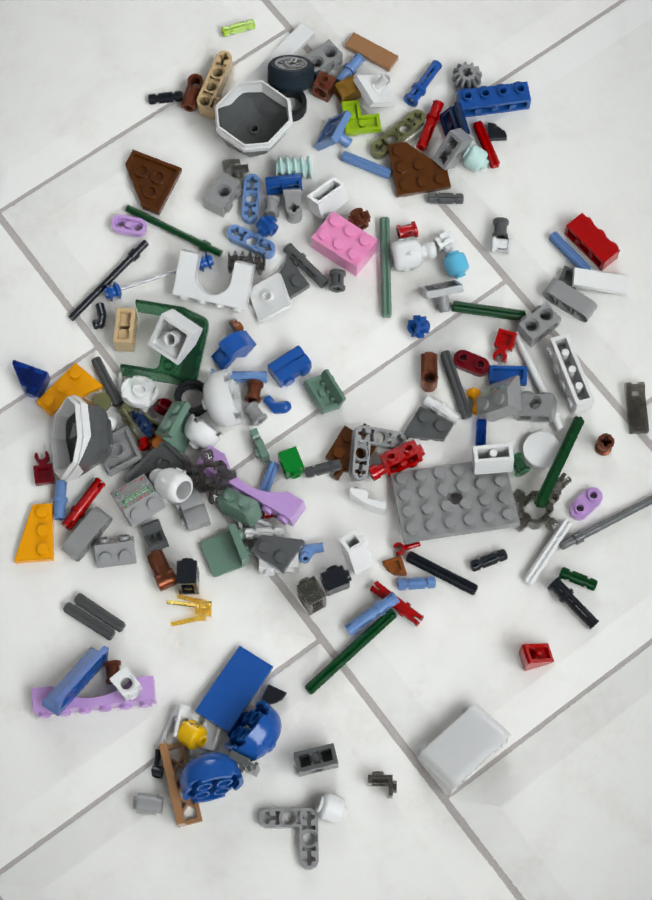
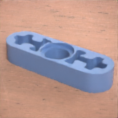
[241,174,261,225]
[227,225,276,259]

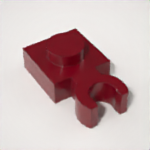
[33,451,55,486]

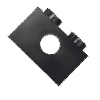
[176,558,200,595]

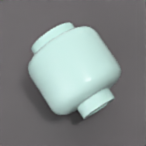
[461,145,489,172]

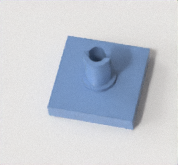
[314,110,352,151]

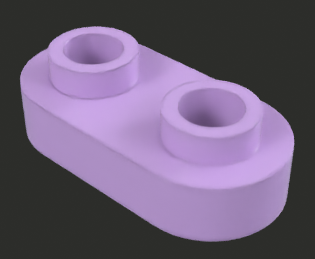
[111,214,147,237]
[569,487,603,521]

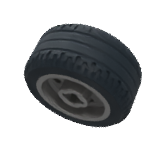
[267,55,314,93]

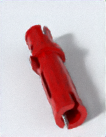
[416,100,444,151]
[61,478,106,531]
[370,581,424,626]

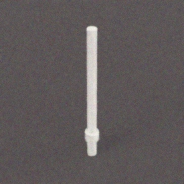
[515,331,564,431]

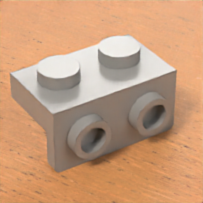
[94,534,137,568]

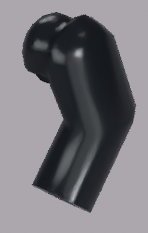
[92,302,107,330]

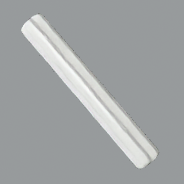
[524,519,572,585]

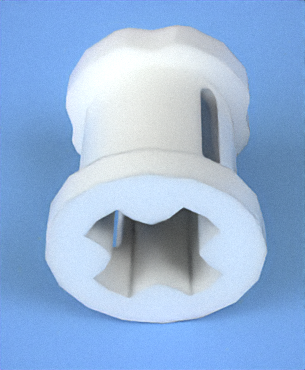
[491,236,512,254]

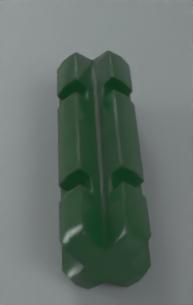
[559,567,598,591]

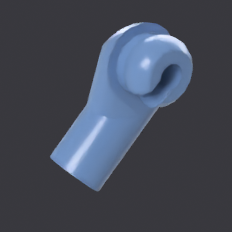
[299,542,324,563]

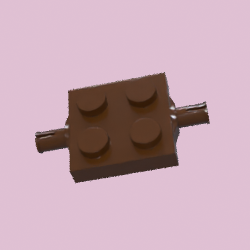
[325,423,376,481]

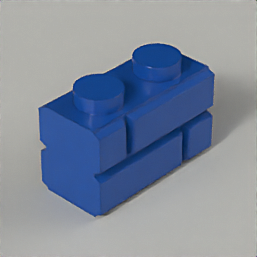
[267,345,312,388]

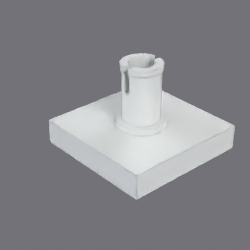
[353,72,398,107]

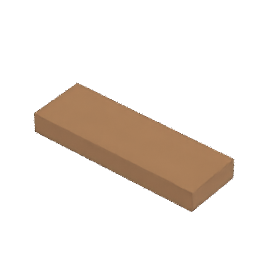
[345,32,399,72]

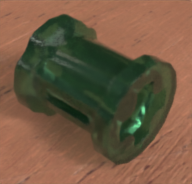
[513,452,531,477]

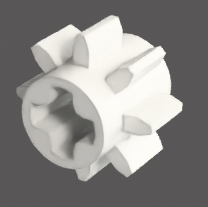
[433,229,456,253]

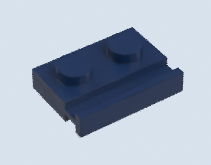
[439,102,470,137]

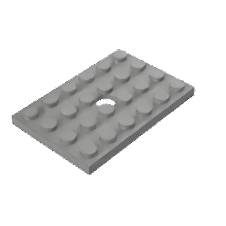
[391,461,520,543]

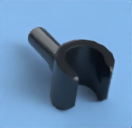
[151,749,164,779]

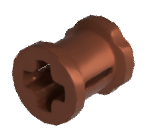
[244,380,264,403]
[595,433,615,456]
[103,660,121,684]

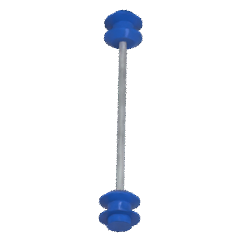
[104,252,214,302]

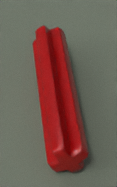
[473,121,500,169]

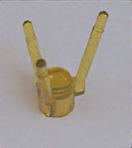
[166,595,212,626]

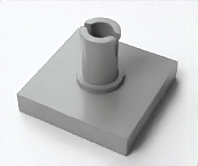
[420,280,464,313]

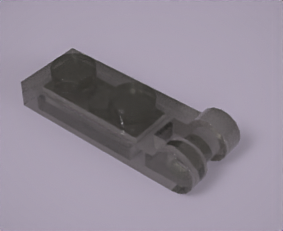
[624,382,649,434]

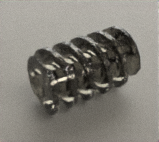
[228,251,266,275]

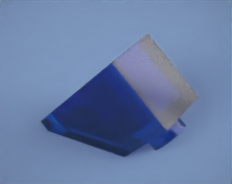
[12,360,51,398]

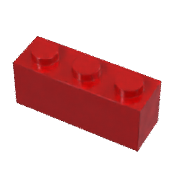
[564,213,620,271]

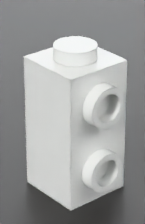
[339,530,372,575]

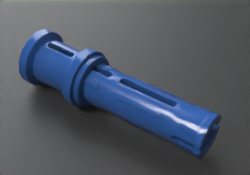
[403,60,442,107]

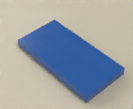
[195,646,273,734]

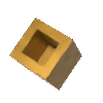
[334,75,361,104]

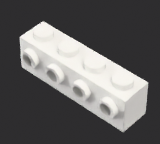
[546,333,595,414]

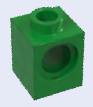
[278,446,304,479]

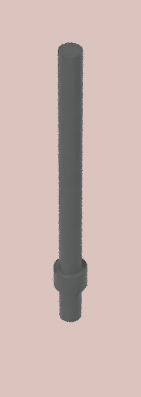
[559,496,652,550]

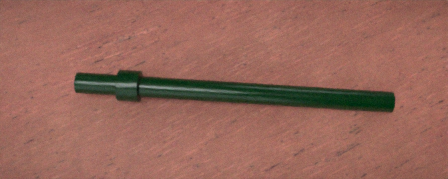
[125,205,223,257]

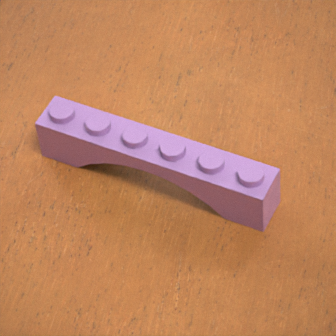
[196,445,306,527]
[32,676,157,719]

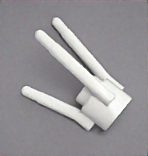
[159,704,193,756]

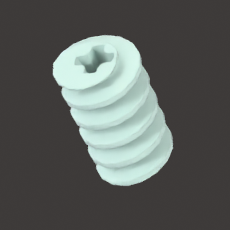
[276,155,312,179]

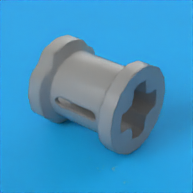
[263,195,280,218]
[243,401,268,426]

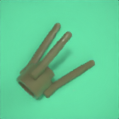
[118,403,160,446]

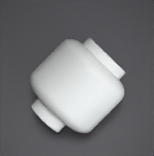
[315,793,348,823]

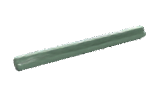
[380,217,392,318]

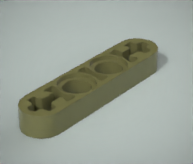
[370,109,425,160]

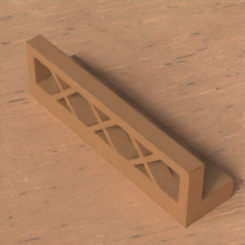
[159,742,203,828]

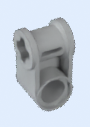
[283,188,302,224]

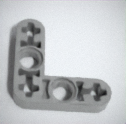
[349,425,406,481]
[258,808,319,870]

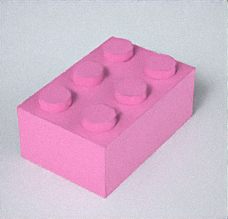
[311,211,378,276]

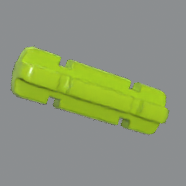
[221,19,255,37]

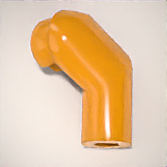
[466,387,481,415]

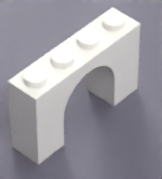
[173,249,256,312]

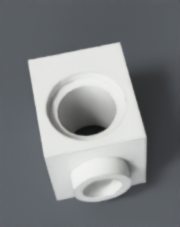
[110,666,143,701]

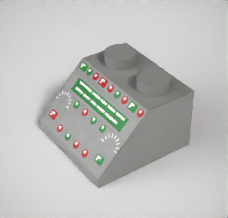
[476,375,522,422]
[110,474,166,527]

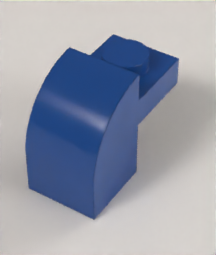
[211,331,257,370]

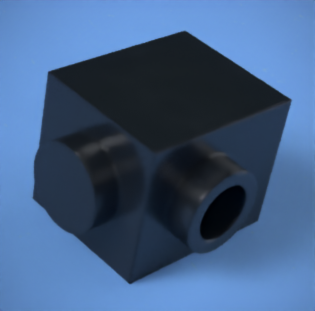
[320,565,352,596]

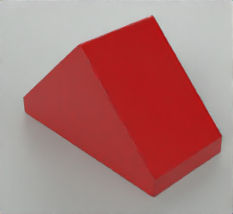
[518,643,554,671]

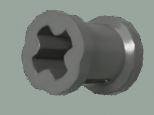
[492,217,509,239]
[329,269,346,293]

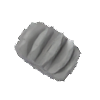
[452,61,482,90]

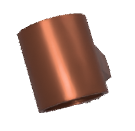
[181,74,204,112]
[420,352,438,392]
[146,550,177,591]

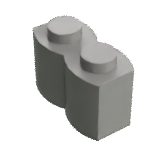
[175,486,211,532]

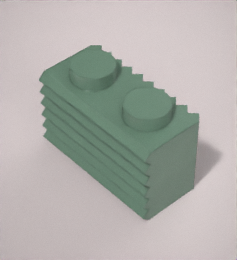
[217,487,263,528]

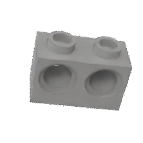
[305,39,343,81]
[517,302,561,347]

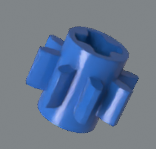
[256,215,279,237]
[407,315,430,338]

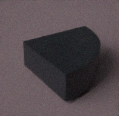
[487,123,507,141]
[260,684,287,705]

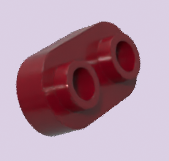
[453,350,490,377]

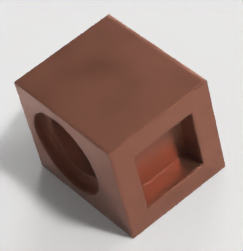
[312,71,337,103]

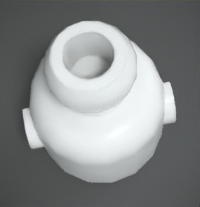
[390,237,437,272]
[149,467,193,504]

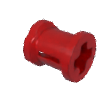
[396,221,418,239]

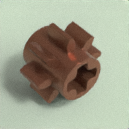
[348,208,371,230]

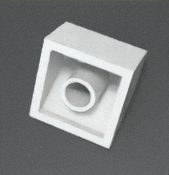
[148,309,203,365]

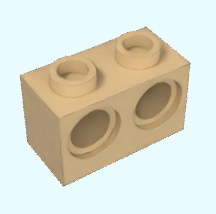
[113,308,138,352]

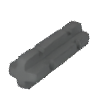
[428,193,464,204]
[304,459,342,478]

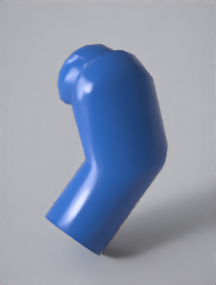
[263,395,291,414]

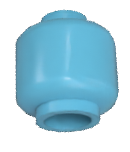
[443,250,469,279]

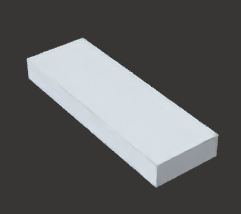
[572,267,628,295]

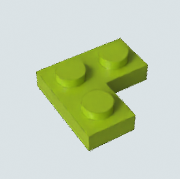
[341,100,381,136]

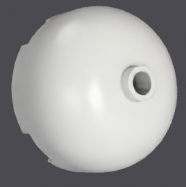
[202,368,245,427]

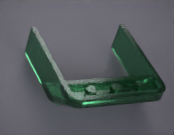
[120,299,209,385]

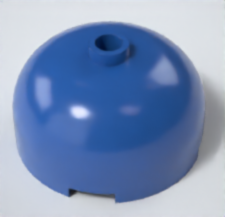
[224,701,282,761]
[179,752,243,803]

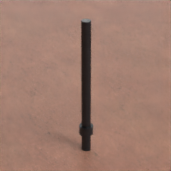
[68,240,149,321]

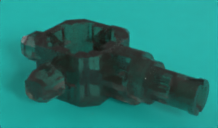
[186,449,237,504]
[513,473,572,532]

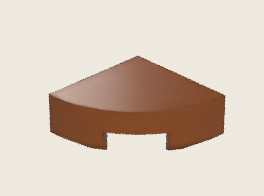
[229,319,244,332]
[148,430,163,449]
[382,556,407,576]

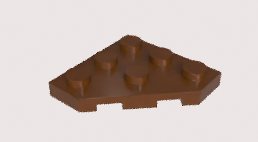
[387,142,451,198]
[125,150,182,216]

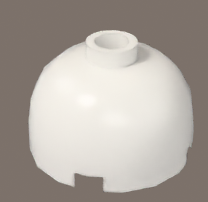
[184,414,223,450]

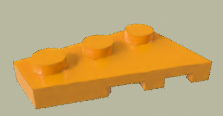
[36,363,103,416]
[14,503,54,564]

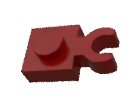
[493,328,518,363]

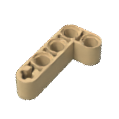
[197,50,233,120]

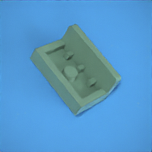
[303,369,346,415]

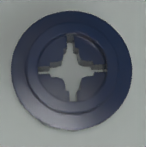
[132,409,154,437]

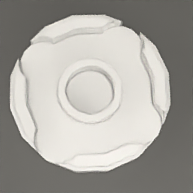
[120,375,158,409]
[522,431,560,469]

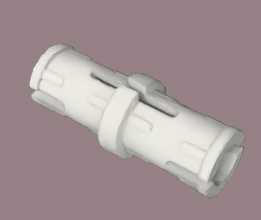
[423,394,461,425]

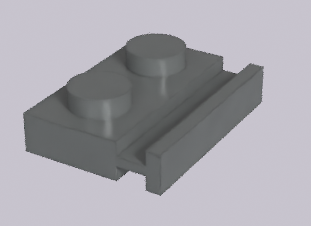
[229,750,260,777]

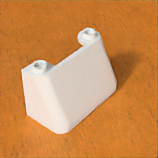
[417,703,512,795]

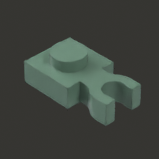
[250,427,270,464]

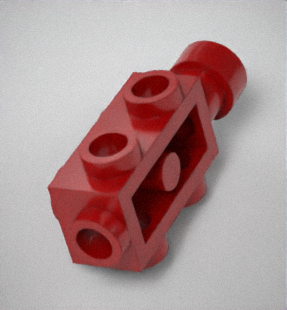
[369,439,425,481]

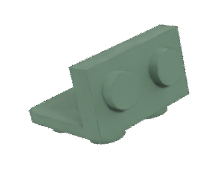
[155,401,196,453]
[201,523,252,577]

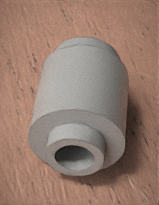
[133,793,164,815]

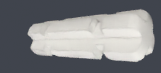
[245,526,283,539]

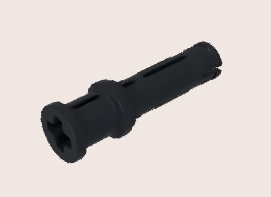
[547,576,599,630]

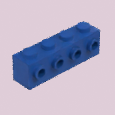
[456,81,531,118]

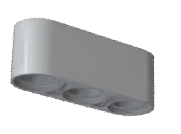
[542,278,597,322]
[61,506,113,562]

